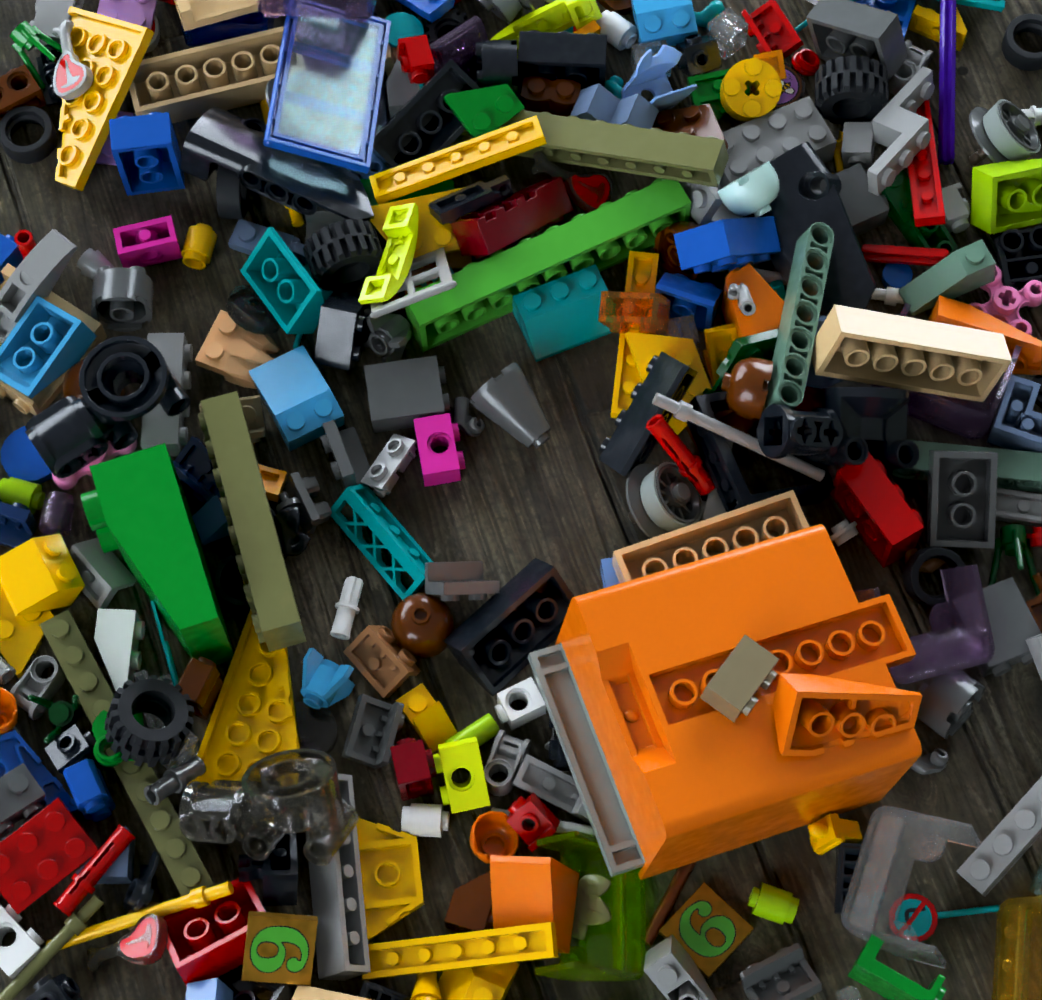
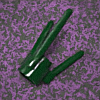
[988,524,1041,596]
[28,694,82,744]

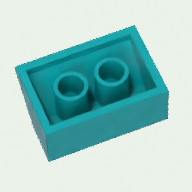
[240,227,324,334]
[512,264,619,362]

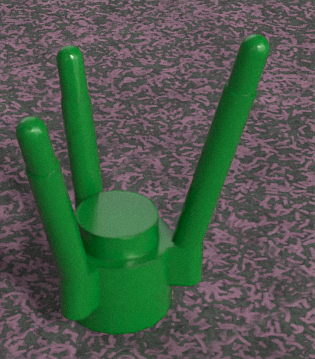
[10,20,62,89]

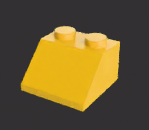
[0,533,85,616]

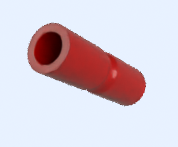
[14,230,36,259]

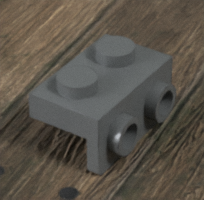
[320,420,370,489]
[425,561,500,601]
[341,694,405,769]
[0,763,46,838]
[740,943,823,1000]

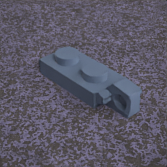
[228,219,307,264]

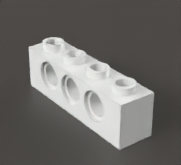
[0,894,44,980]

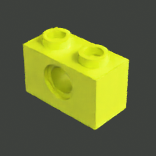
[433,737,491,814]

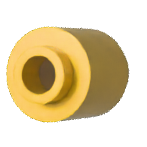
[181,223,217,270]

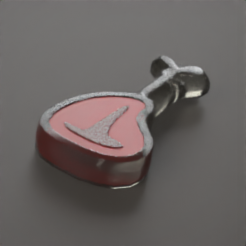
[531,151,613,213]
[87,914,168,972]

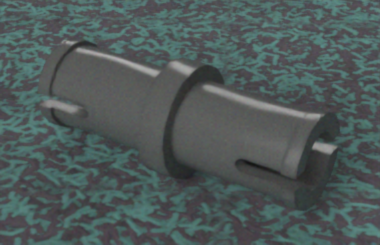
[144,755,206,806]

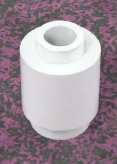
[596,10,637,51]
[401,803,450,838]

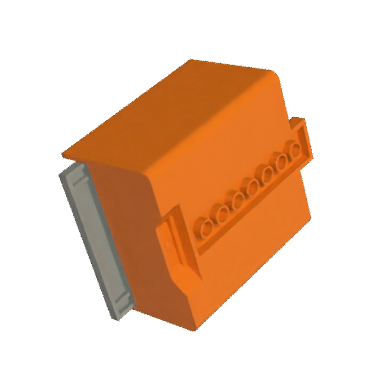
[528,524,922,880]

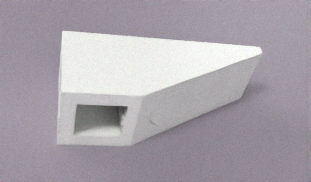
[94,608,145,691]

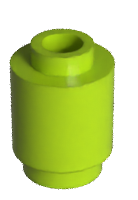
[0,477,45,514]
[747,882,800,925]

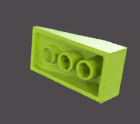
[970,158,1042,235]

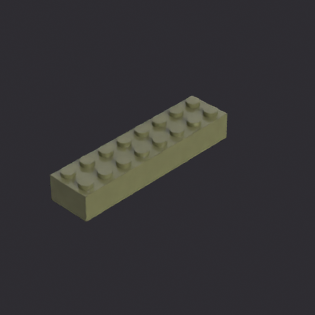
[198,391,307,652]

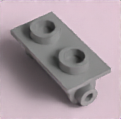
[360,434,417,498]

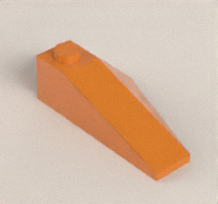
[928,295,1042,375]
[773,673,923,756]

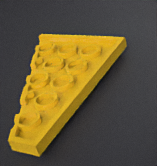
[55,6,154,191]
[187,609,308,819]

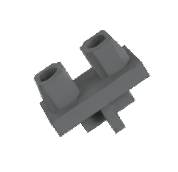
[275,472,332,535]

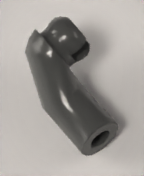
[454,397,485,437]
[910,748,949,775]

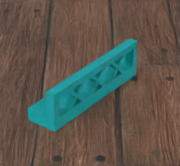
[331,484,433,600]

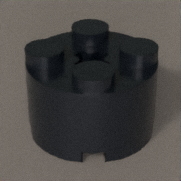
[476,39,519,99]

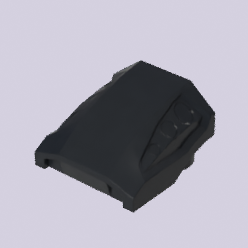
[990,225,1042,287]

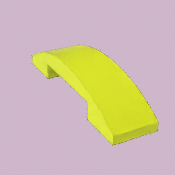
[490,0,602,59]
[358,203,419,305]

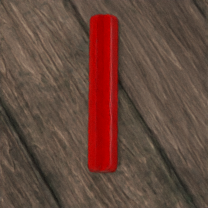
[861,244,949,266]

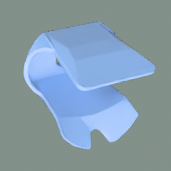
[621,45,698,112]

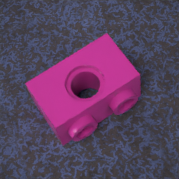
[113,215,183,268]
[413,413,466,487]

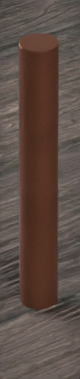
[640,862,696,947]

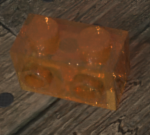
[598,291,671,335]

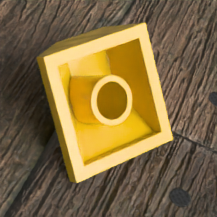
[438,962,520,1000]

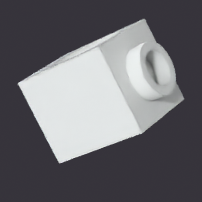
[494,677,546,730]

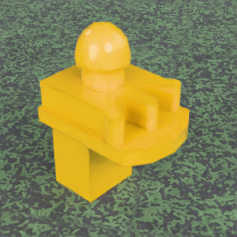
[808,813,863,855]

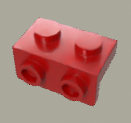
[740,0,804,59]

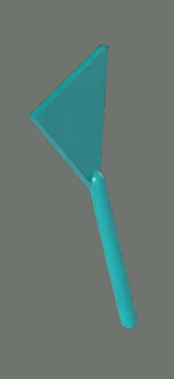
[150,600,179,686]

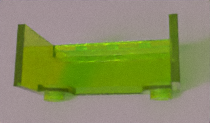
[535,831,646,981]

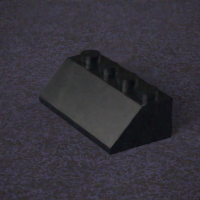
[372,59,479,168]
[599,352,698,477]
[443,558,574,696]

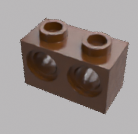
[0,64,46,121]

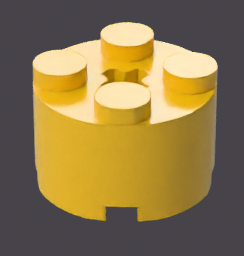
[720,58,782,121]

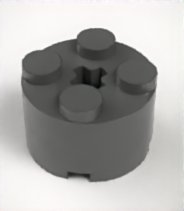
[91,266,154,332]
[917,660,985,739]

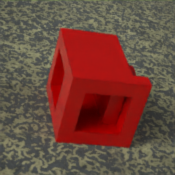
[397,34,435,84]
[506,792,560,852]

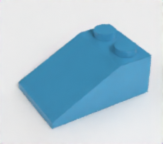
[630,0,698,52]
[0,296,97,399]
[248,345,344,451]

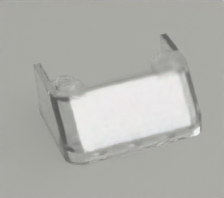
[841,806,981,969]

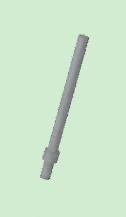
[652,392,825,482]

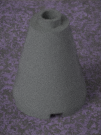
[469,362,551,449]

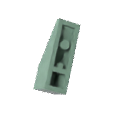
[899,239,996,316]

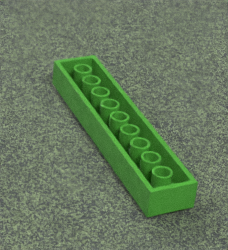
[405,178,692,352]

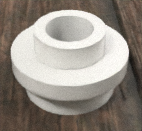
[830,519,859,546]

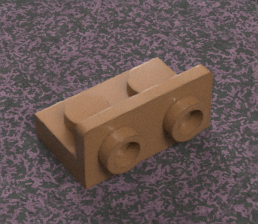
[343,625,421,698]

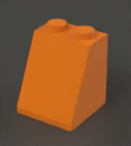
[721,263,784,338]
[490,855,579,954]

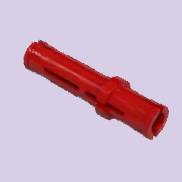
[645,414,715,496]
[52,824,136,917]

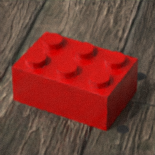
[830,452,924,568]
[0,797,99,915]
[156,878,266,987]

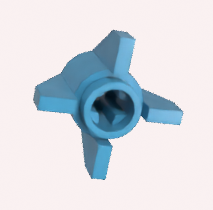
[300,648,355,709]

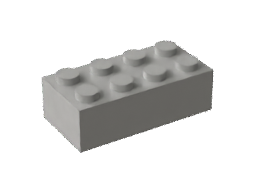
[720,96,837,188]

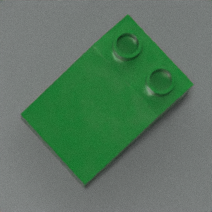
[80,443,234,665]

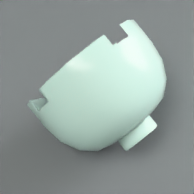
[717,161,780,217]

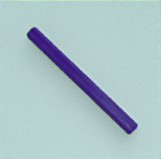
[938,0,956,165]

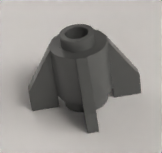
[359,313,413,363]

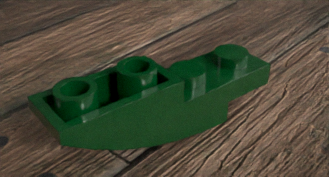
[880,169,959,254]

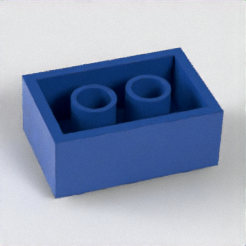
[109,112,185,196]
[673,216,781,274]

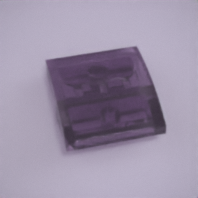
[430,16,488,74]

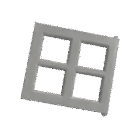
[368,247,457,319]

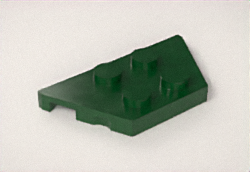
[703,328,790,395]

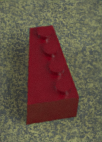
[450,176,573,259]

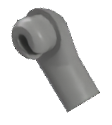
[728,283,756,316]

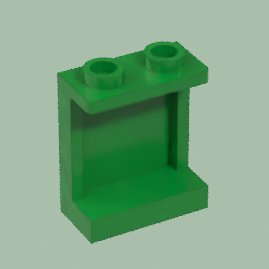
[848,934,947,1000]

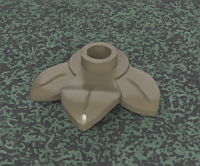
[572,874,612,940]

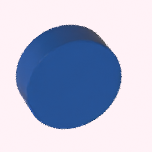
[881,263,913,289]

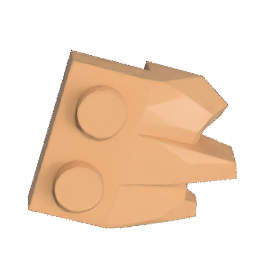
[195,310,280,389]

